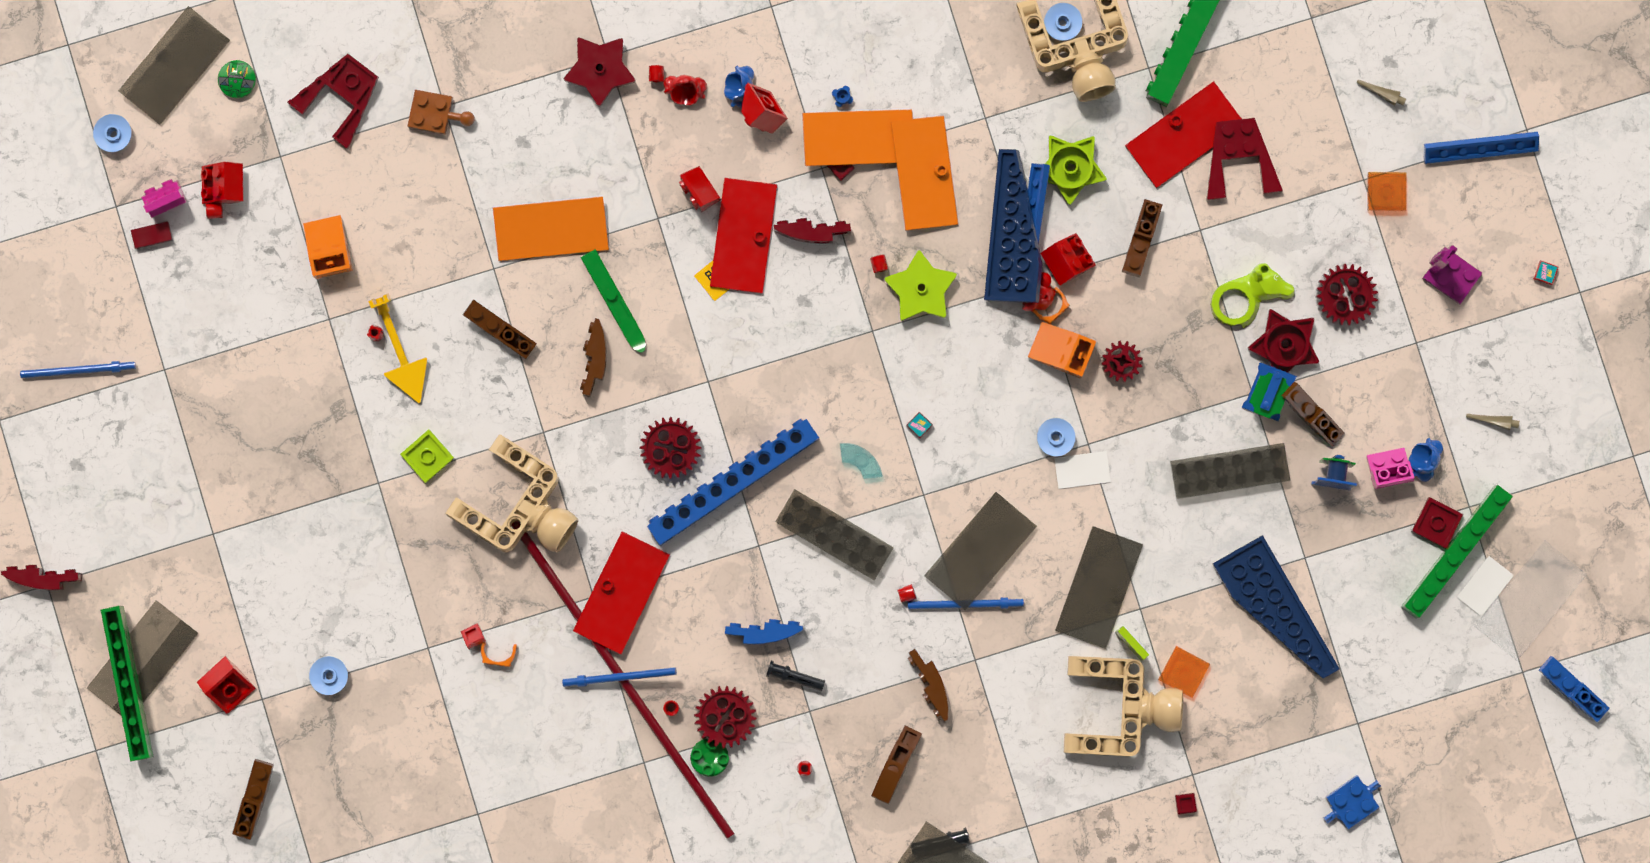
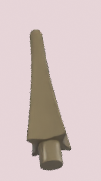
[1357,80,1406,106]
[1466,414,1520,430]

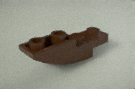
[1122,199,1163,278]
[462,299,537,359]
[580,318,607,397]
[1281,382,1345,447]
[907,649,948,722]
[871,725,922,805]
[232,759,274,840]

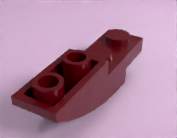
[773,218,851,244]
[1,565,82,590]

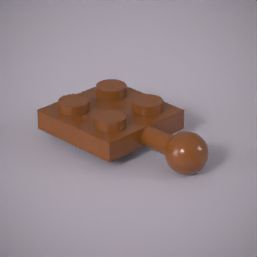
[407,90,475,135]

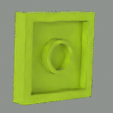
[400,429,454,483]
[1115,626,1149,661]

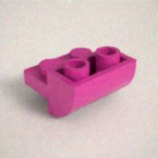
[141,179,186,218]
[1366,448,1415,489]

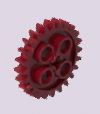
[1315,263,1378,326]
[639,417,702,479]
[694,686,757,749]

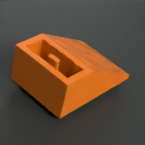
[303,215,353,279]
[1028,322,1096,379]

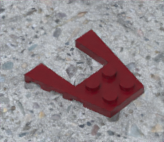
[287,54,379,149]
[1206,118,1283,200]

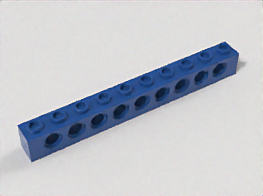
[647,419,819,546]

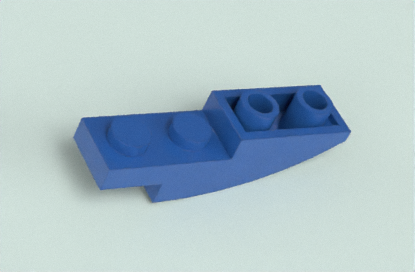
[725,619,803,644]
[1538,656,1610,723]

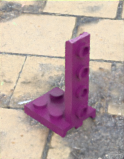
[1422,245,1482,305]

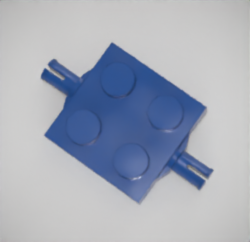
[1323,775,1381,829]

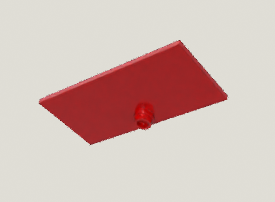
[1125,81,1242,188]
[710,178,777,294]
[573,531,670,655]

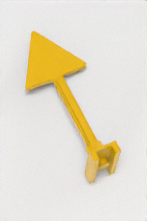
[368,293,427,403]

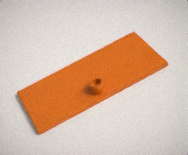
[802,109,913,166]
[891,116,958,231]
[493,196,609,261]

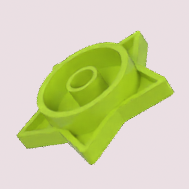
[1045,135,1107,205]
[884,250,957,321]

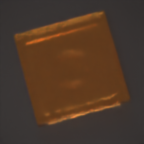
[1367,172,1406,211]
[1158,646,1210,698]

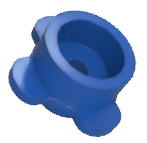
[832,86,853,107]

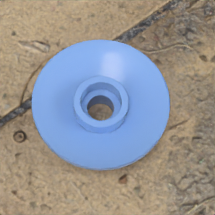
[1044,3,1082,41]
[93,114,132,152]
[1037,418,1075,456]
[309,656,348,695]

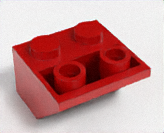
[201,162,243,204]
[679,166,721,212]
[1040,233,1096,286]

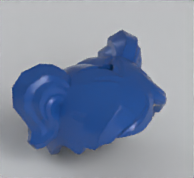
[724,65,754,109]
[1409,438,1443,482]

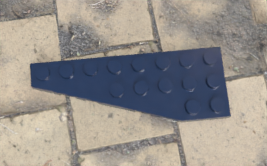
[984,149,1042,303]
[1212,535,1340,679]

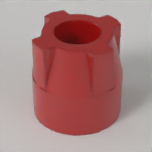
[649,65,664,83]
[206,203,223,219]
[870,254,888,273]
[367,325,384,341]
[897,584,917,602]
[663,700,679,716]
[797,761,812,776]

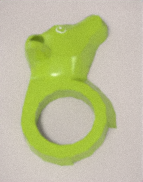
[1210,263,1295,328]

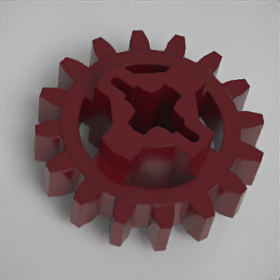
[1101,340,1143,382]

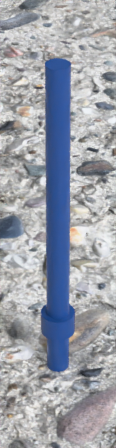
[20,361,136,378]
[908,597,1024,609]
[562,667,677,687]

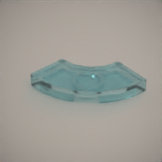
[840,443,883,479]

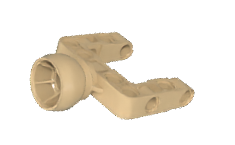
[1016,0,1128,102]
[445,434,579,553]
[1064,656,1183,756]

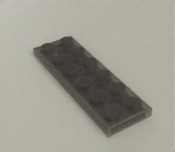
[1170,443,1291,499]
[775,489,894,581]

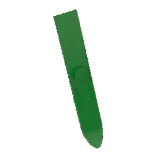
[581,249,646,353]

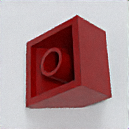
[741,83,788,134]
[197,656,256,714]

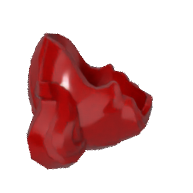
[663,75,707,105]
[1022,272,1056,311]

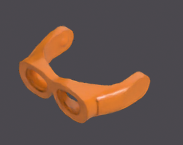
[1032,287,1070,324]
[481,641,517,667]

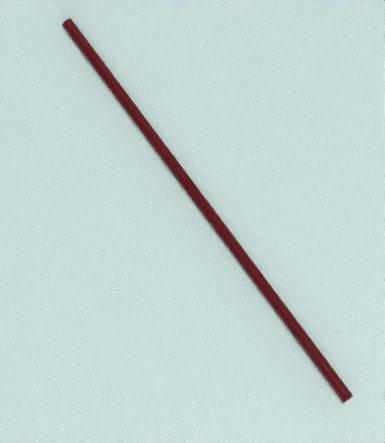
[511,521,735,839]

